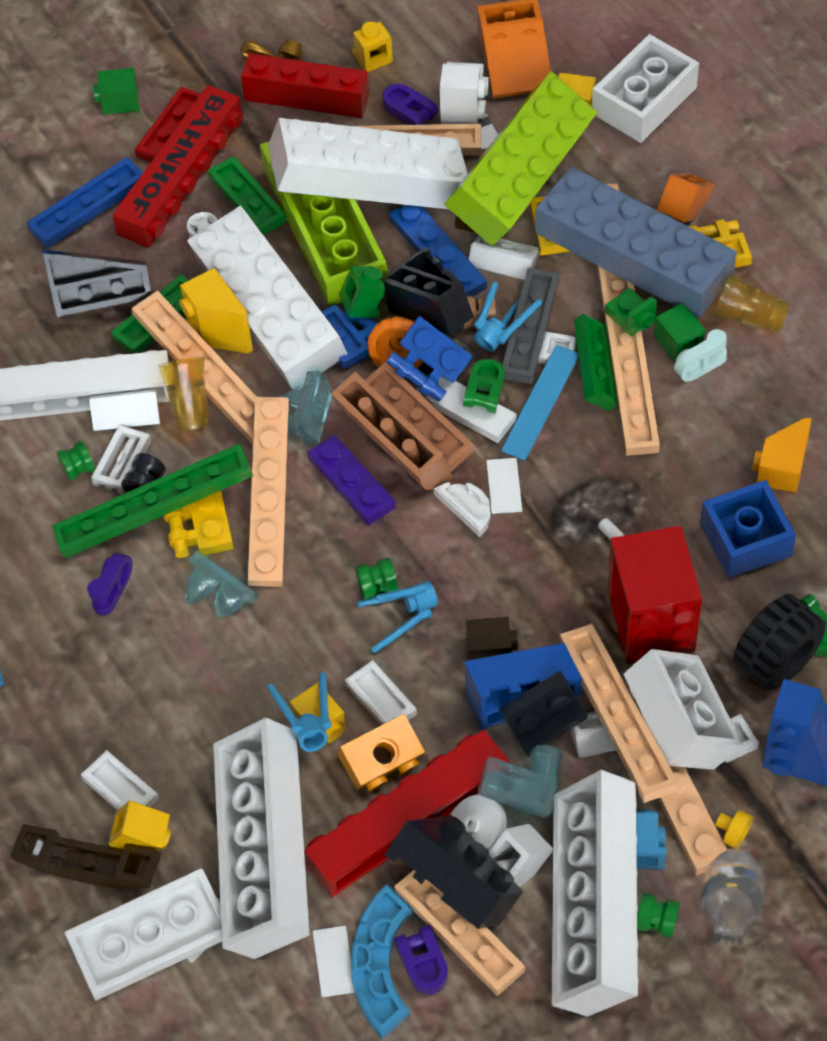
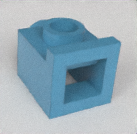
[636,809,666,869]

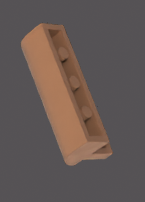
[330,362,476,490]

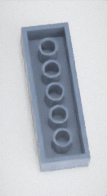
[535,167,737,319]

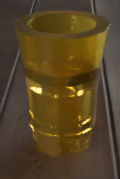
[715,275,790,333]
[158,357,209,430]

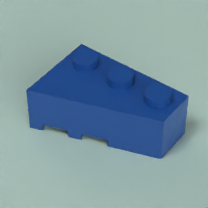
[464,643,582,731]
[762,679,827,786]

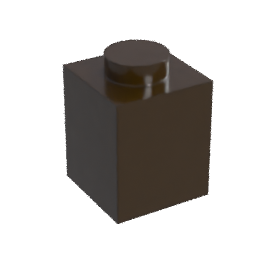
[466,617,518,660]

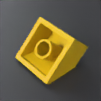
[179,268,253,354]

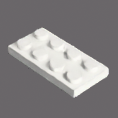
[64,868,222,1001]

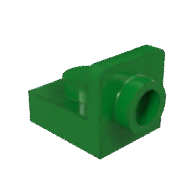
[605,287,657,336]

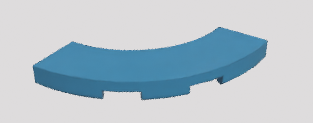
[351,884,413,1040]

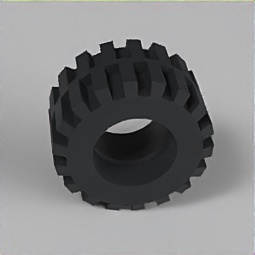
[733,594,826,691]

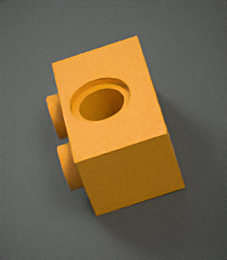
[337,714,425,792]

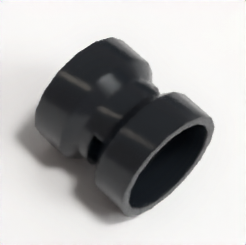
[121,453,166,492]

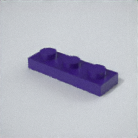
[307,434,396,526]

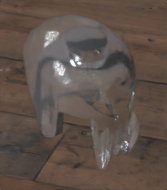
[699,849,767,946]

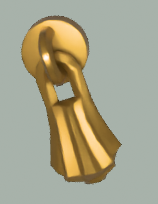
[240,39,303,61]

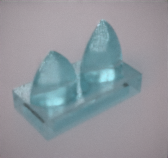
[282,370,333,445]
[186,550,260,617]
[477,756,558,818]

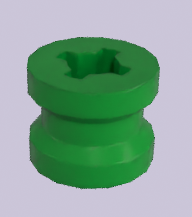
[56,441,95,482]

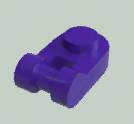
[382,84,439,125]
[87,552,133,616]
[393,925,448,995]

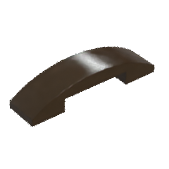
[10,824,161,889]

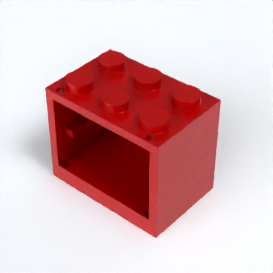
[607,525,702,664]

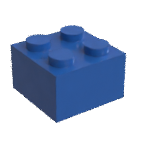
[700,480,796,579]

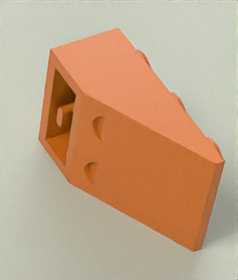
[477,0,551,99]

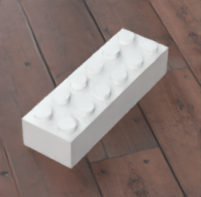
[268,118,468,209]
[187,205,347,392]
[213,718,310,959]
[552,770,639,1017]

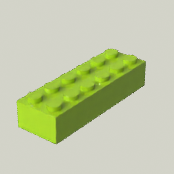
[444,71,598,246]
[260,141,388,307]

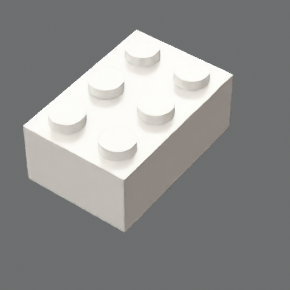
[592,34,699,143]
[624,649,743,770]

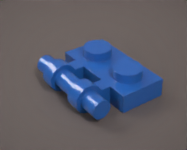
[322,304,377,370]
[386,316,473,402]

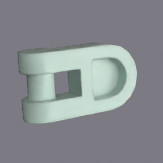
[674,329,727,382]

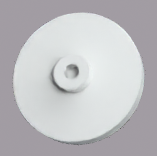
[451,795,507,850]

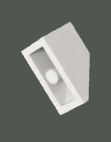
[489,824,553,887]

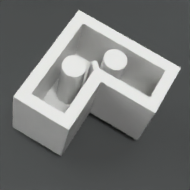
[440,62,489,124]

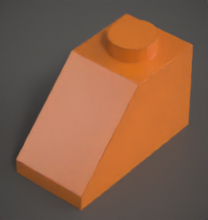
[657,173,716,223]

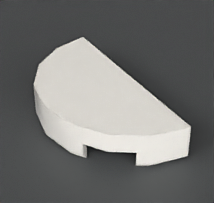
[434,482,491,537]

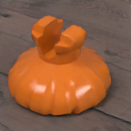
[367,316,423,370]

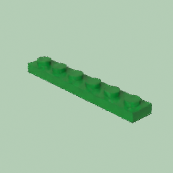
[52,443,254,558]

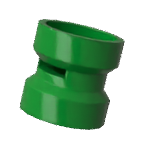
[355,557,398,600]
[637,893,680,939]

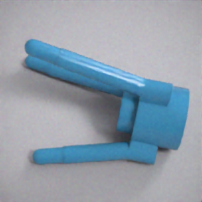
[473,281,542,352]
[357,580,438,653]
[267,672,332,752]

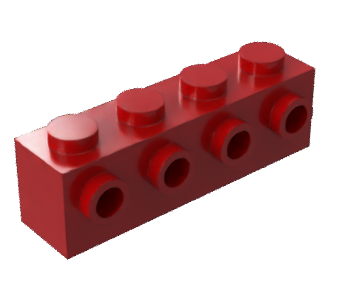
[241,53,370,119]

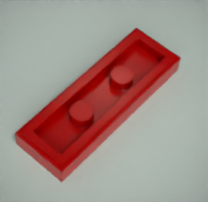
[134,86,200,162]

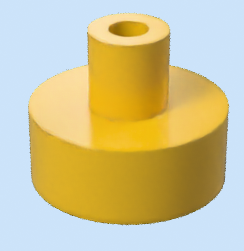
[715,810,754,849]

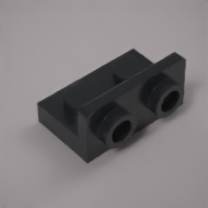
[498,671,588,754]

